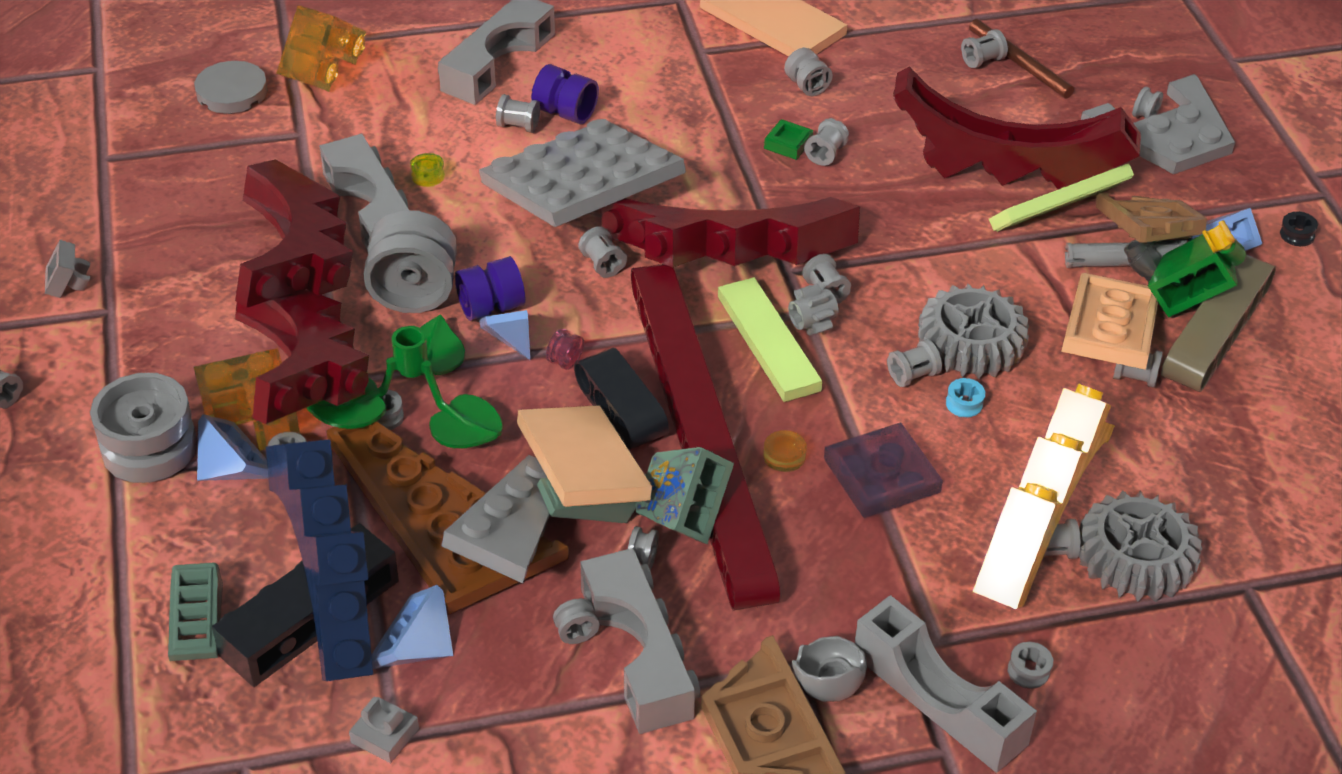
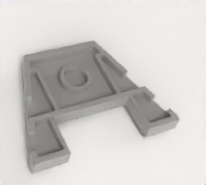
[1081,74,1235,174]

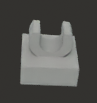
[45,240,90,298]
[349,696,419,763]

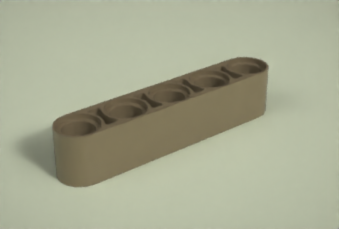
[1161,255,1276,392]

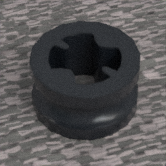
[1280,211,1318,247]

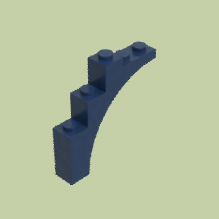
[265,439,373,681]

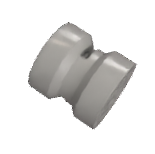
[784,47,833,96]

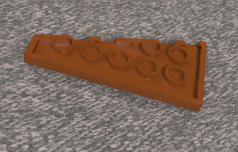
[326,421,569,615]

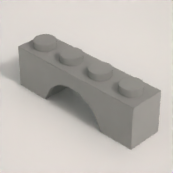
[438,0,555,105]
[319,134,410,250]
[580,548,700,734]
[855,595,1037,773]

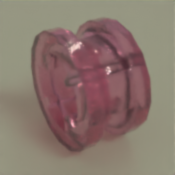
[546,328,584,370]

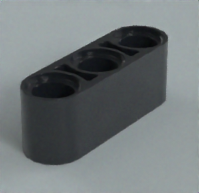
[574,347,669,450]

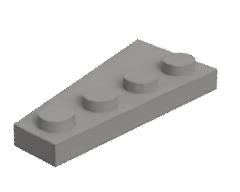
[441,455,550,584]

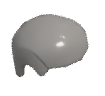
[792,636,867,702]

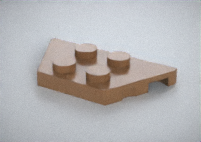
[1096,193,1207,243]
[701,635,846,774]

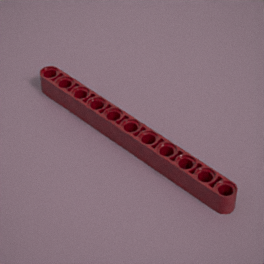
[631,264,780,611]

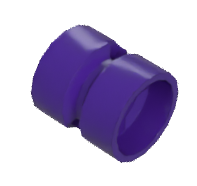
[531,64,599,125]
[454,256,526,321]

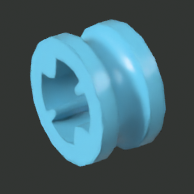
[946,378,985,418]

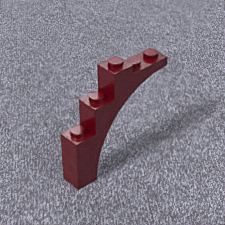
[893,66,1141,189]
[235,159,353,308]
[602,197,860,267]
[235,289,369,424]

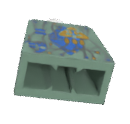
[635,447,734,544]

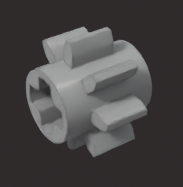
[788,283,839,336]

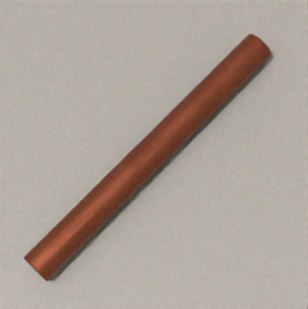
[969,19,1074,99]

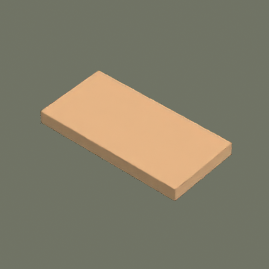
[700,0,847,56]
[1061,273,1158,370]
[517,406,652,507]

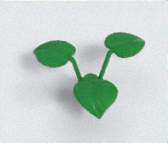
[306,315,503,449]

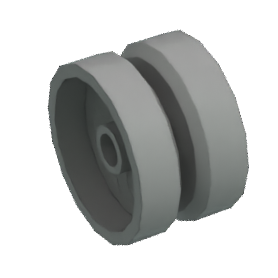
[363,210,457,313]
[90,373,198,483]

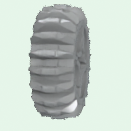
[918,283,1029,379]
[1079,491,1202,602]

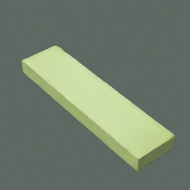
[989,163,1134,232]
[718,277,822,402]

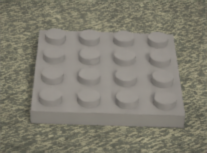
[479,119,686,227]

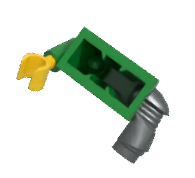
[1124,220,1246,318]

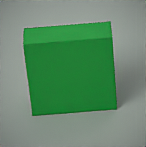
[764,119,813,160]

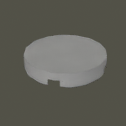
[194,61,268,114]

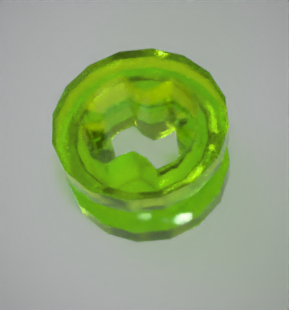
[410,153,445,187]

